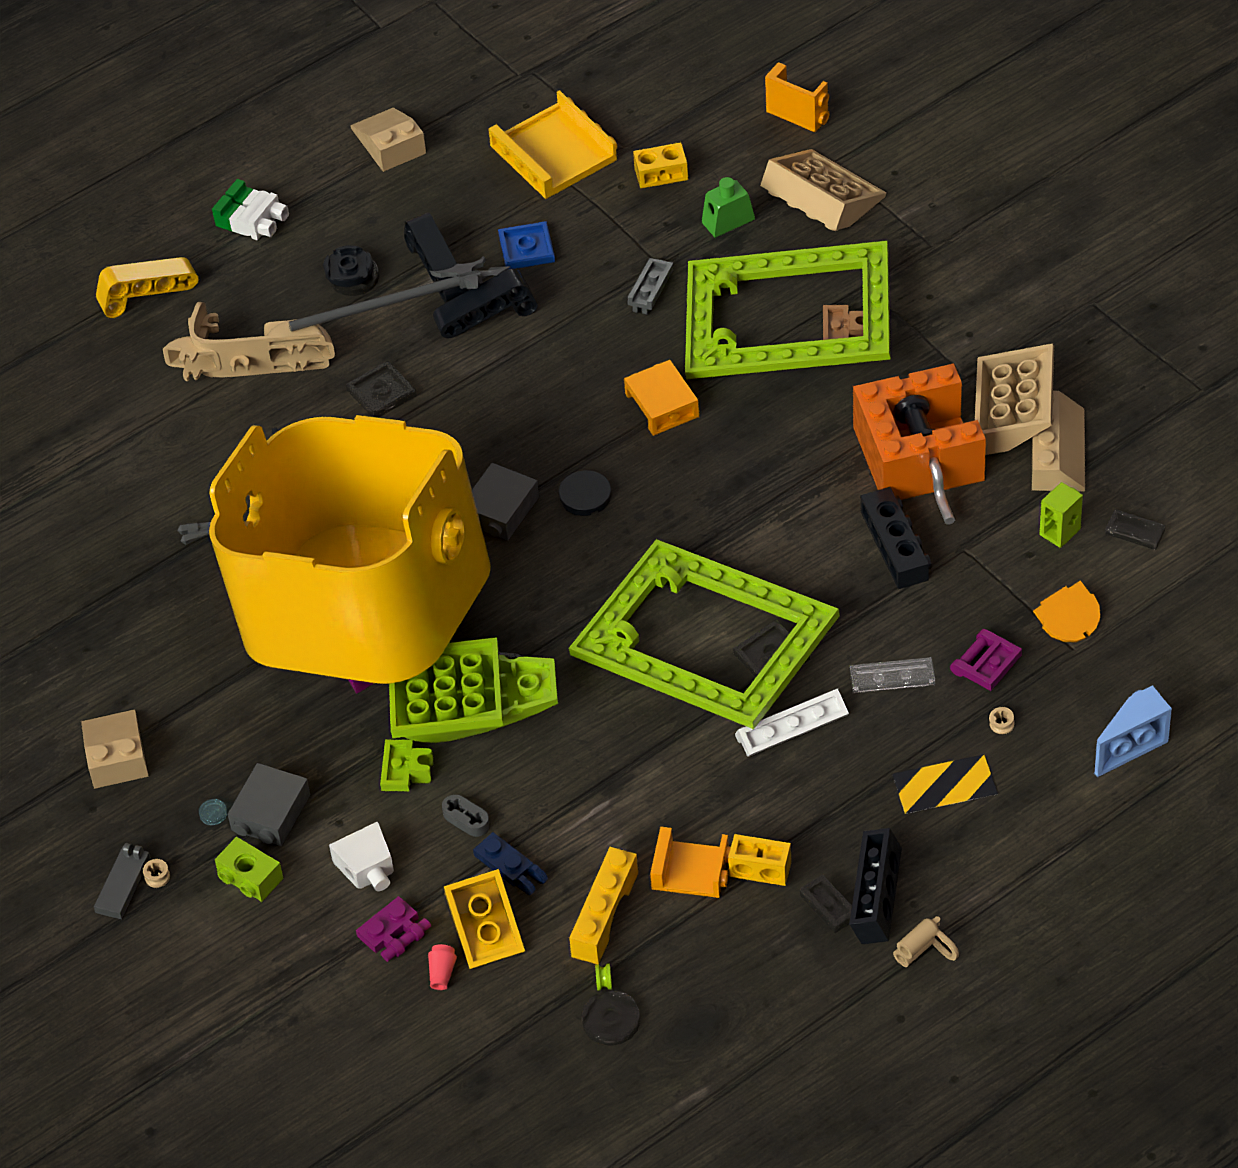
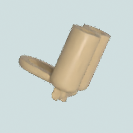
[893,916,959,967]

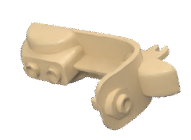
[163,302,335,381]

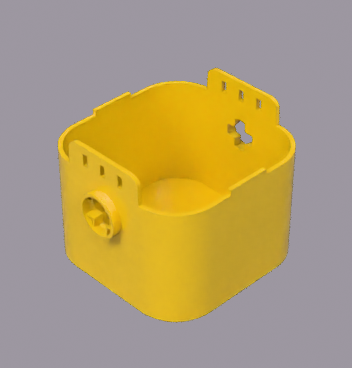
[209,415,490,684]

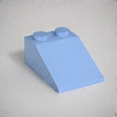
[1094,685,1172,777]

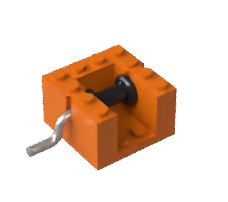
[853,364,986,524]

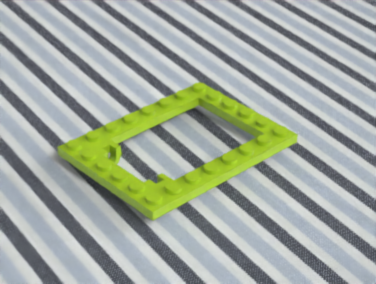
[685,241,891,379]
[569,539,840,729]

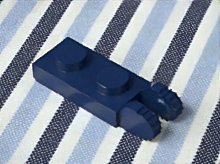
[473,832,548,895]

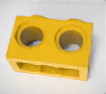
[633,143,688,189]
[728,834,791,886]

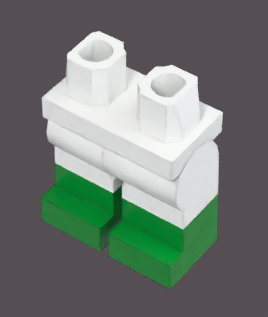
[212,179,289,240]

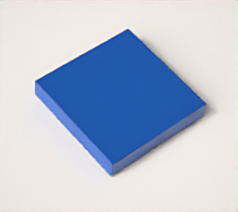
[498,221,555,270]

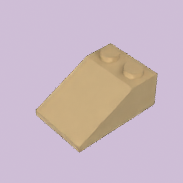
[351,108,426,172]
[81,710,149,789]

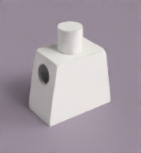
[329,822,394,891]

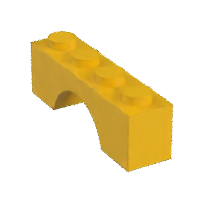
[569,847,638,964]

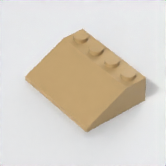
[760,149,886,231]
[975,343,1054,455]

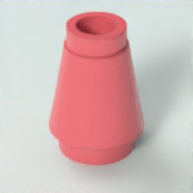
[428,944,457,990]

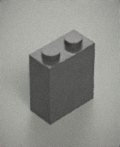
[472,463,539,541]
[228,763,311,846]

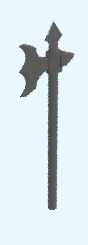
[288,256,510,332]

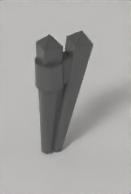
[177,522,211,545]

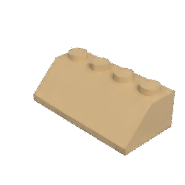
[1032,391,1085,491]

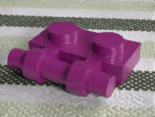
[356,896,431,962]

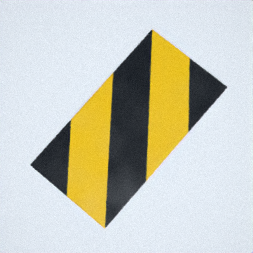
[892,754,998,814]

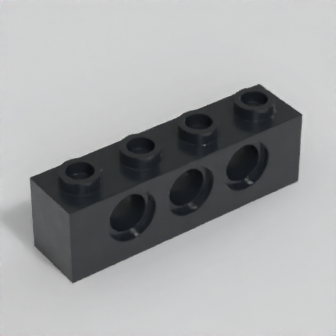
[860,487,932,590]
[849,828,902,944]

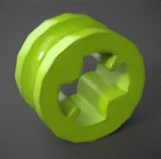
[595,963,612,991]

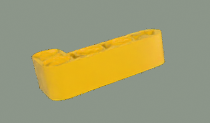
[96,257,199,318]

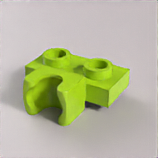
[380,739,433,791]

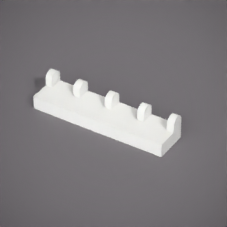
[735,689,849,757]

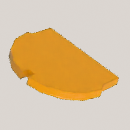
[1033,580,1100,642]

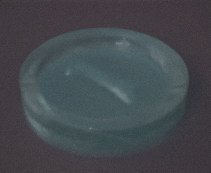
[199,799,227,825]

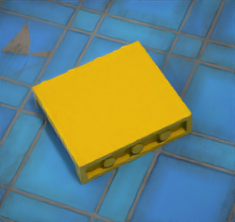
[489,90,617,199]

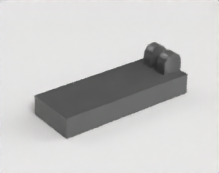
[628,258,673,315]
[94,843,151,919]

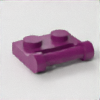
[950,629,1022,691]

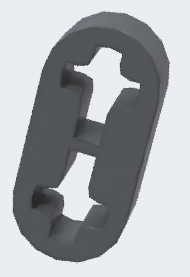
[442,795,490,837]

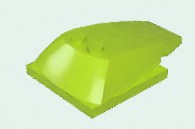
[389,637,558,743]

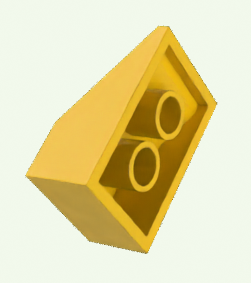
[444,869,525,969]

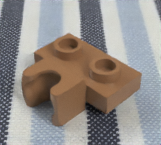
[823,305,863,340]

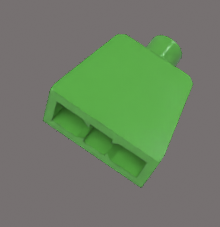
[702,177,755,238]

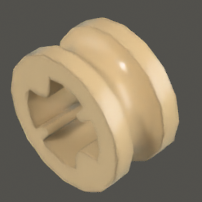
[989,707,1015,734]
[143,859,170,888]

